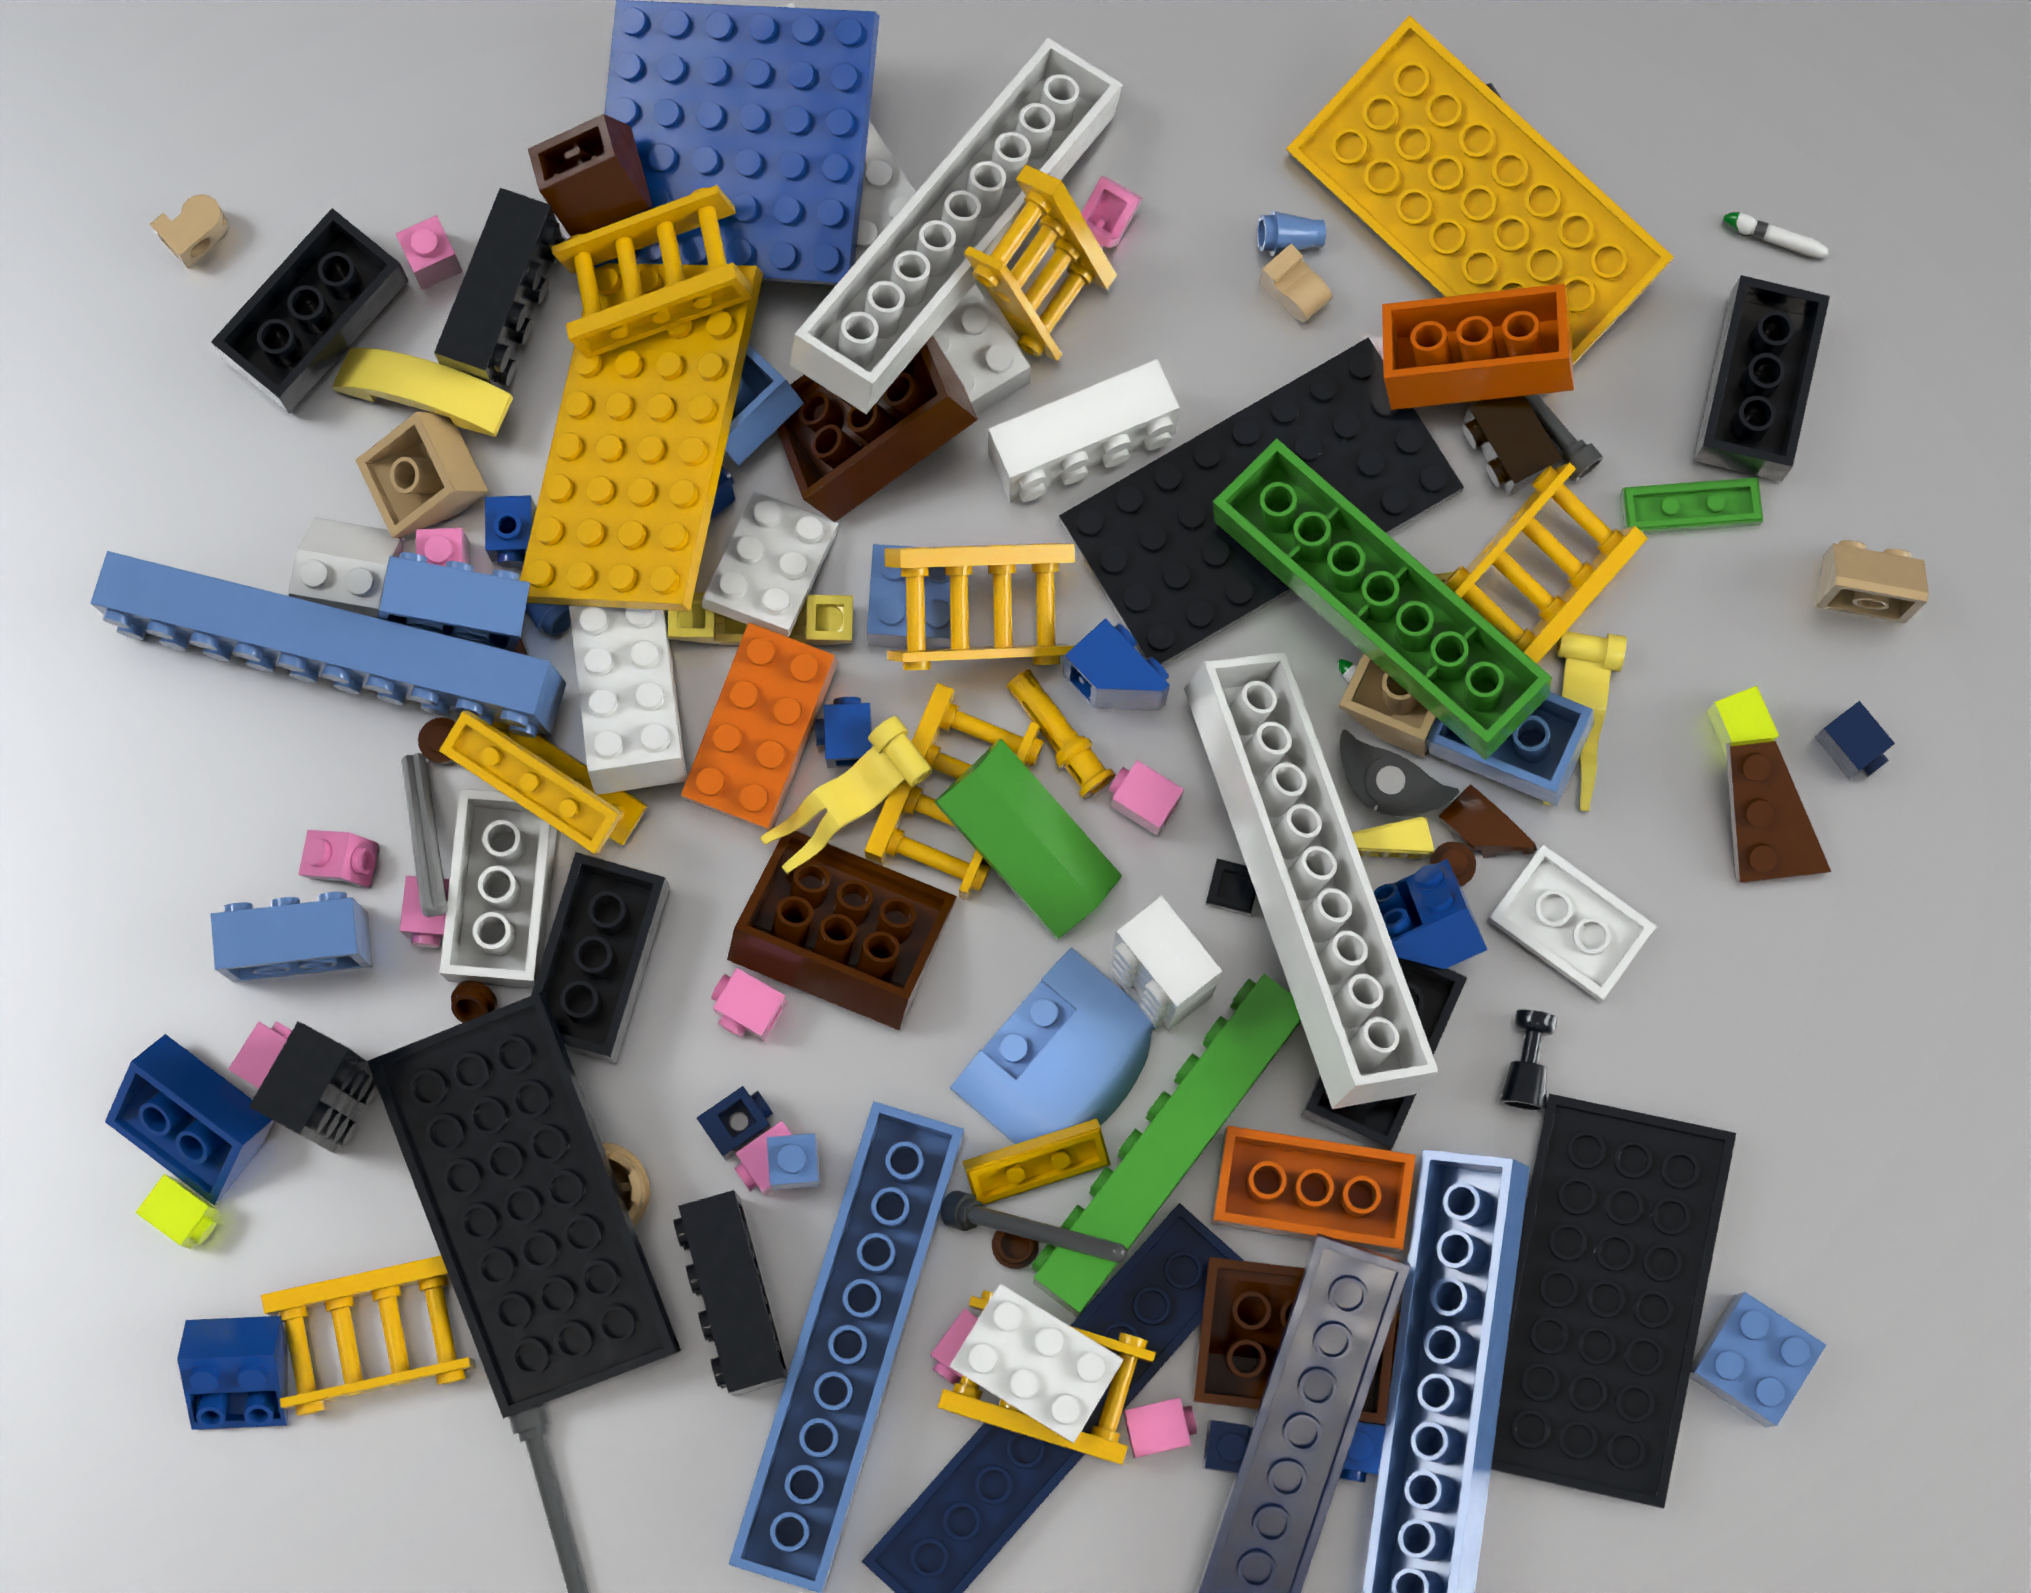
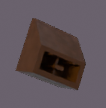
[528,114,653,237]

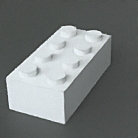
[988,359,1180,502]
[569,605,687,795]
[440,788,557,988]
[1110,895,1222,1032]

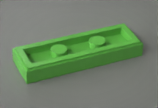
[1620,477,1763,534]

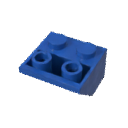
[1063,618,1170,711]
[1373,859,1488,969]
[177,1316,288,1430]

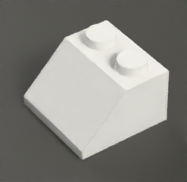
[288,517,405,618]

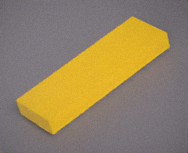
[962,1118,1111,1205]

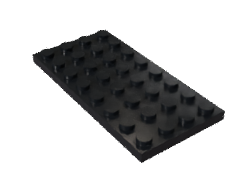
[1059,337,1464,666]
[367,992,681,1419]
[1491,1094,1736,1509]

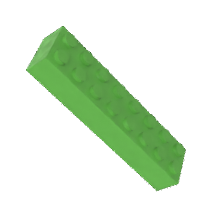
[1213,438,1552,761]
[1031,974,1301,1318]

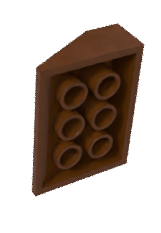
[777,335,978,522]
[727,831,957,1030]
[1191,1257,1398,1424]

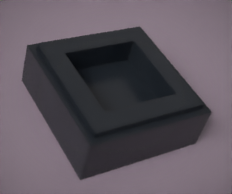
[1205,858,1256,916]

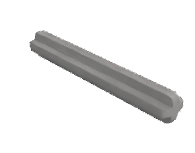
[401,753,448,918]

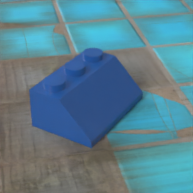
[105,1034,274,1205]

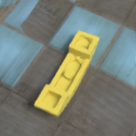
[332,348,513,437]
[668,592,853,646]

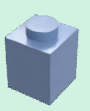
[767,1133,820,1190]

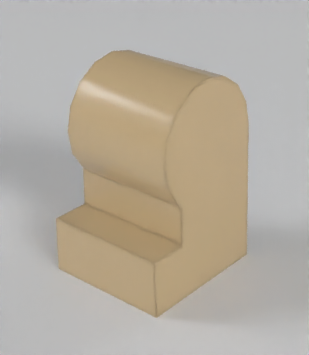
[150,194,228,268]
[1259,243,1332,323]

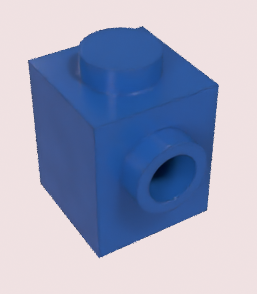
[485,495,536,568]
[815,697,873,768]
[1339,1422,1385,1483]

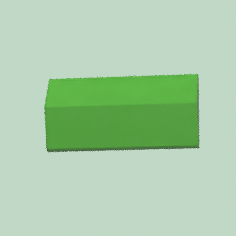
[934,739,1122,939]

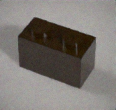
[1462,396,1562,496]

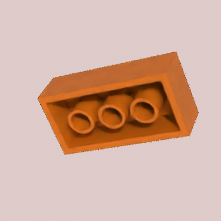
[1382,284,1574,410]
[681,622,838,831]
[1211,1125,1416,1253]

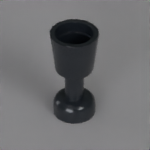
[1500,1010,1558,1111]

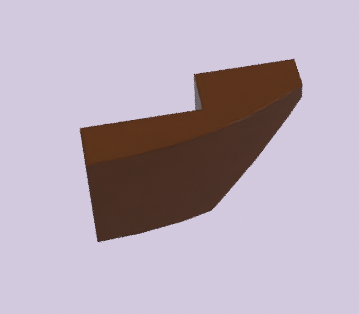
[1438,784,1537,858]

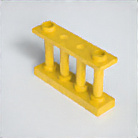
[964,165,1117,361]
[551,185,754,359]
[1444,463,1648,664]
[885,543,1075,670]
[864,683,1044,901]
[439,710,648,854]
[261,1255,476,1416]
[937,1290,1156,1465]

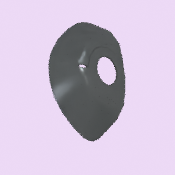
[1340,729,1460,817]

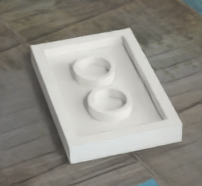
[702,491,839,637]
[1487,844,1657,1002]
[949,1283,1124,1443]

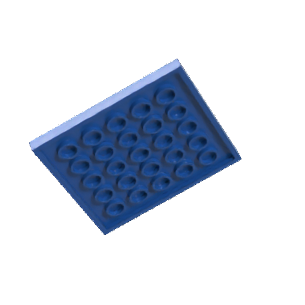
[594,0,880,285]

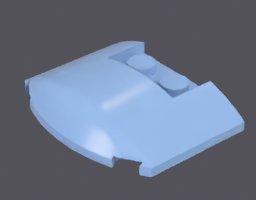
[950,947,1155,1144]

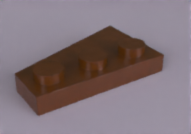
[1726,738,1831,883]

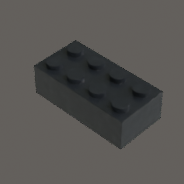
[434,188,565,389]
[211,208,409,414]
[1693,275,1830,482]
[531,852,670,1064]
[1301,957,1468,1151]
[249,1021,378,1153]
[673,1190,788,1396]

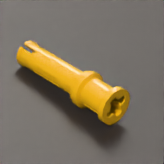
[1006,669,1116,799]

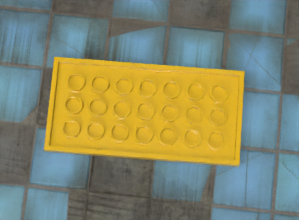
[1286,15,1674,366]
[520,263,763,612]

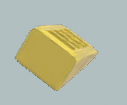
[1352,816,1434,859]

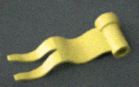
[1543,631,1627,812]
[760,716,933,874]

